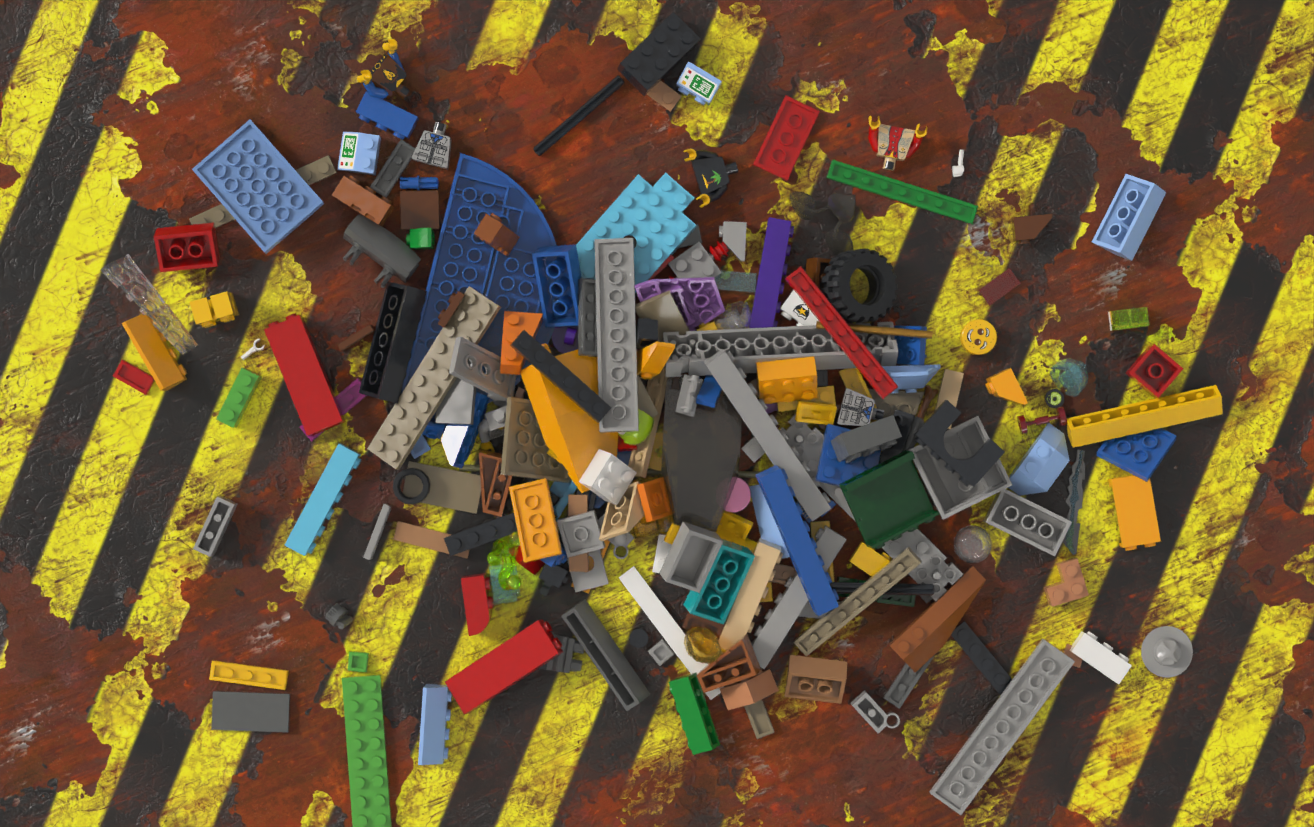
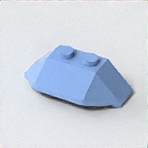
[882,364,941,394]
[1008,423,1070,496]

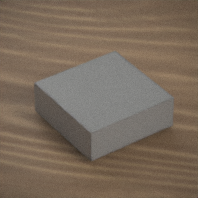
[648,639,675,666]

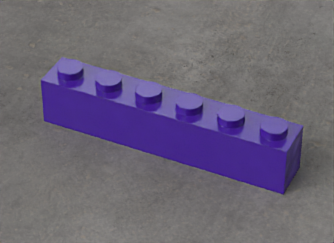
[749,217,794,328]

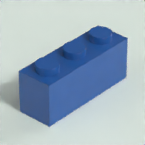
[356,92,419,140]

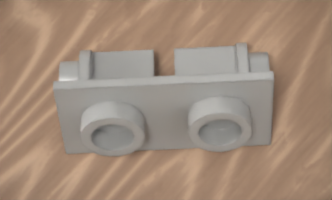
[675,374,703,417]

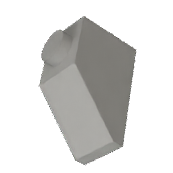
[719,221,747,262]

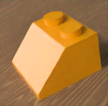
[985,368,1028,405]

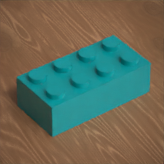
[684,539,755,625]

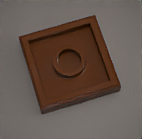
[400,190,440,230]

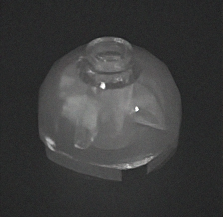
[713,301,752,330]
[953,525,992,563]

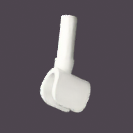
[952,150,964,177]
[241,339,265,360]

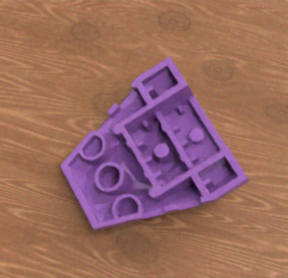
[634,277,725,331]

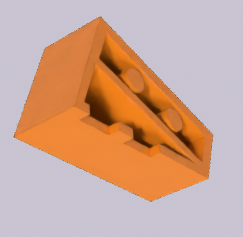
[500,311,543,375]

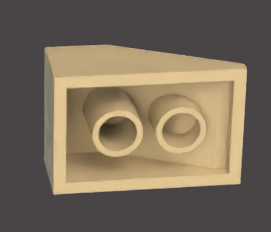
[599,481,644,541]

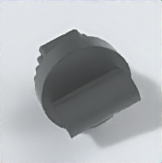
[325,603,353,629]

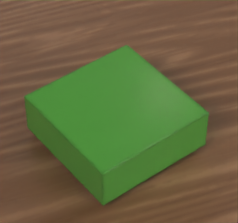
[348,651,369,672]

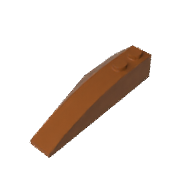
[889,566,986,673]

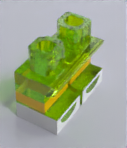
[1108,307,1150,331]

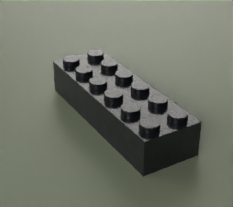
[359,282,427,403]

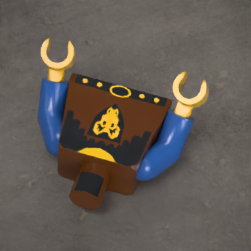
[357,39,410,100]

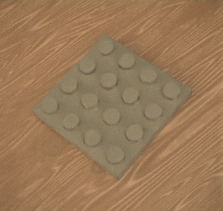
[501,397,570,483]

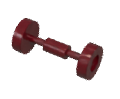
[1017,406,1067,435]

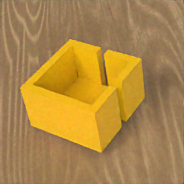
[190,291,239,328]

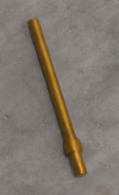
[816,321,933,339]

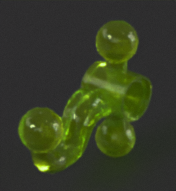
[487,532,521,591]

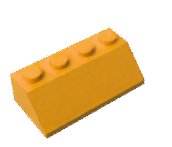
[122,312,187,391]

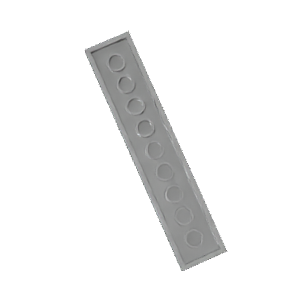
[594,238,639,433]
[929,638,1075,815]

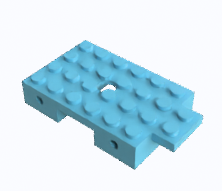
[576,172,697,297]

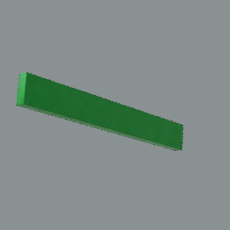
[826,159,978,225]

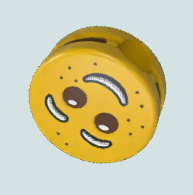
[960,319,997,355]

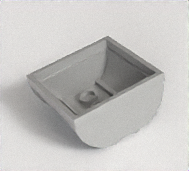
[908,416,1012,520]

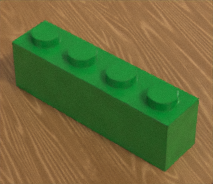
[669,672,720,755]

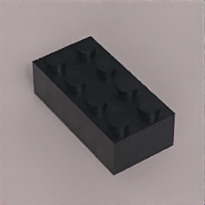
[617,12,700,96]

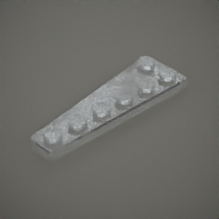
[101,254,198,355]

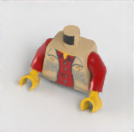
[868,116,928,171]

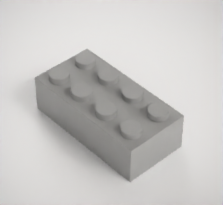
[983,489,1072,556]

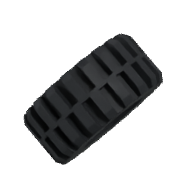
[821,249,898,323]

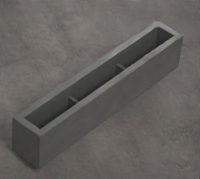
[562,599,650,711]

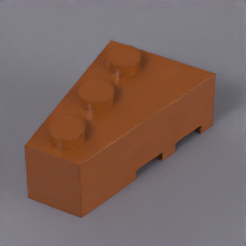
[332,175,394,227]
[474,213,520,257]
[479,448,512,517]
[697,634,761,693]

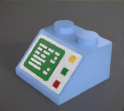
[676,61,722,106]
[337,132,381,176]

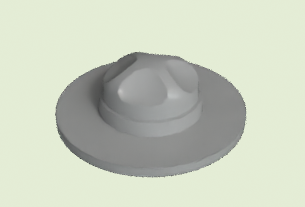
[1141,626,1193,678]

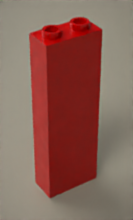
[264,313,346,437]
[445,619,563,715]

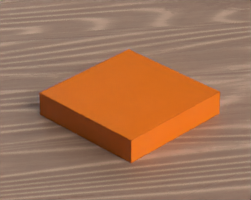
[637,477,673,522]

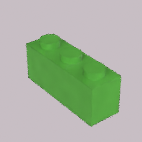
[216,368,262,428]

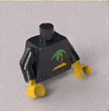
[683,149,738,208]

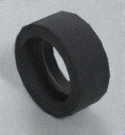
[393,468,430,505]

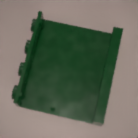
[839,450,940,549]

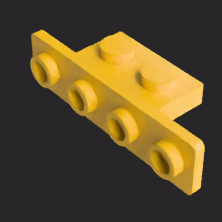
[689,506,757,553]

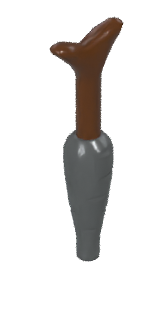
[904,385,939,451]

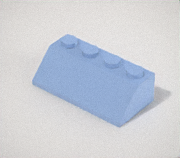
[1092,174,1166,261]
[749,484,790,559]
[418,684,452,765]

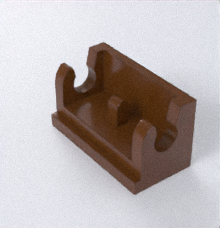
[682,611,725,641]

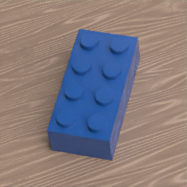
[532,244,582,327]

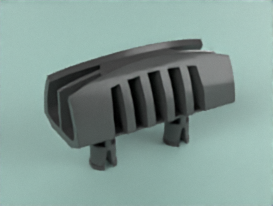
[343,214,421,288]

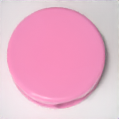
[716,477,751,512]

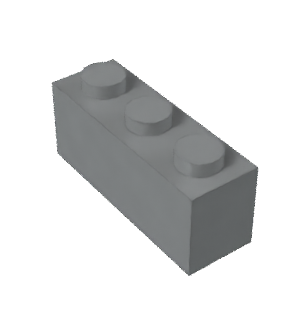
[193,496,238,557]

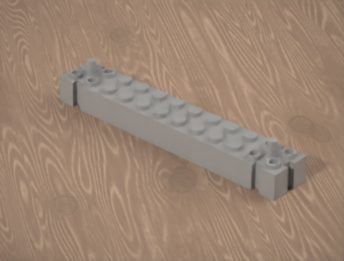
[662,322,898,377]
[779,414,963,601]

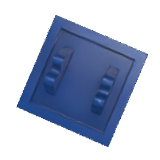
[894,325,927,365]

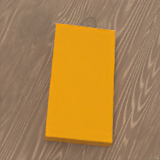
[509,478,562,563]

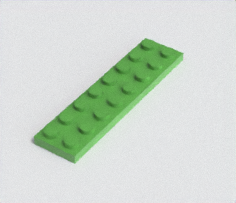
[342,675,392,827]

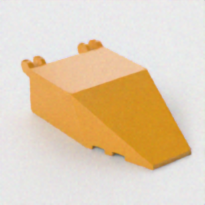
[520,343,618,493]

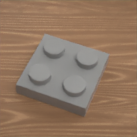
[557,510,605,558]

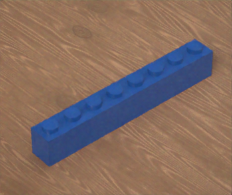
[755,465,839,616]

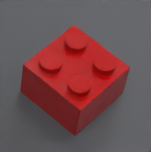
[1125,344,1183,398]

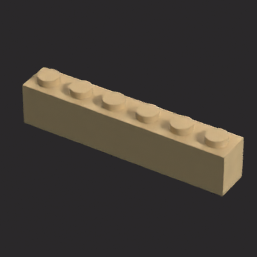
[717,538,783,650]

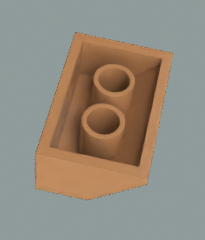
[784,655,847,704]

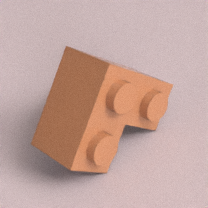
[1043,557,1089,607]
[720,668,779,710]

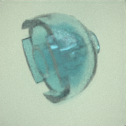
[1050,358,1088,397]

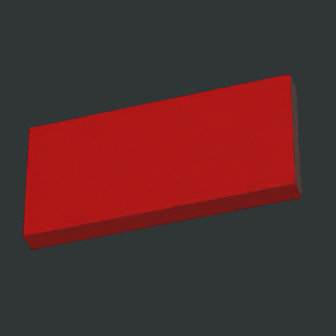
[753,95,820,181]

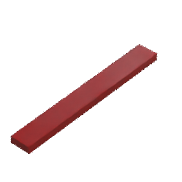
[785,266,898,400]

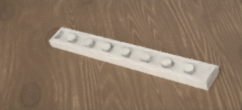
[619,566,724,700]

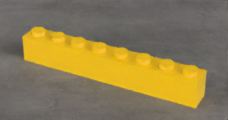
[1067,385,1223,448]

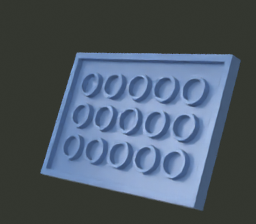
[192,119,324,254]

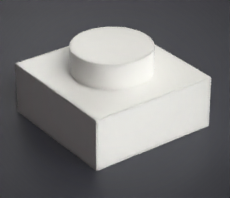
[741,437,765,462]

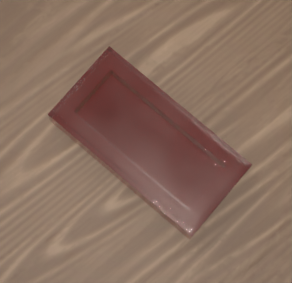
[978,268,1021,306]

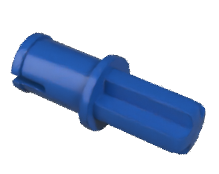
[400,175,439,191]

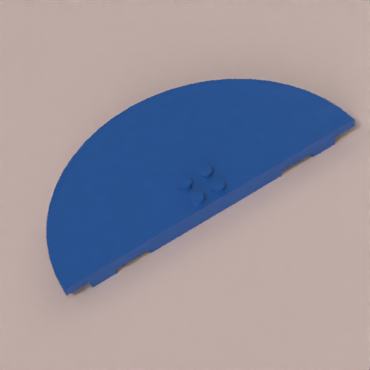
[401,153,557,418]

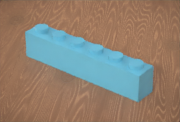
[285,443,362,556]

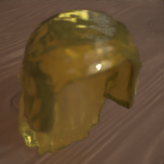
[684,627,723,664]

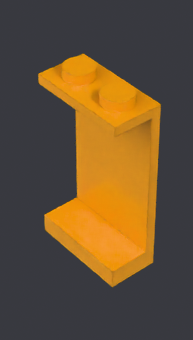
[1108,475,1161,551]

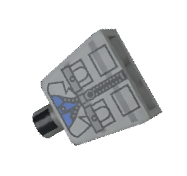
[412,122,452,170]
[837,388,884,426]

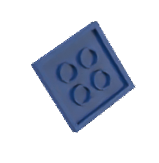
[815,424,881,487]

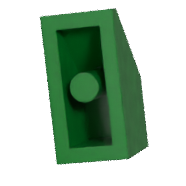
[406,228,435,249]

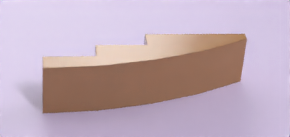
[568,495,589,572]

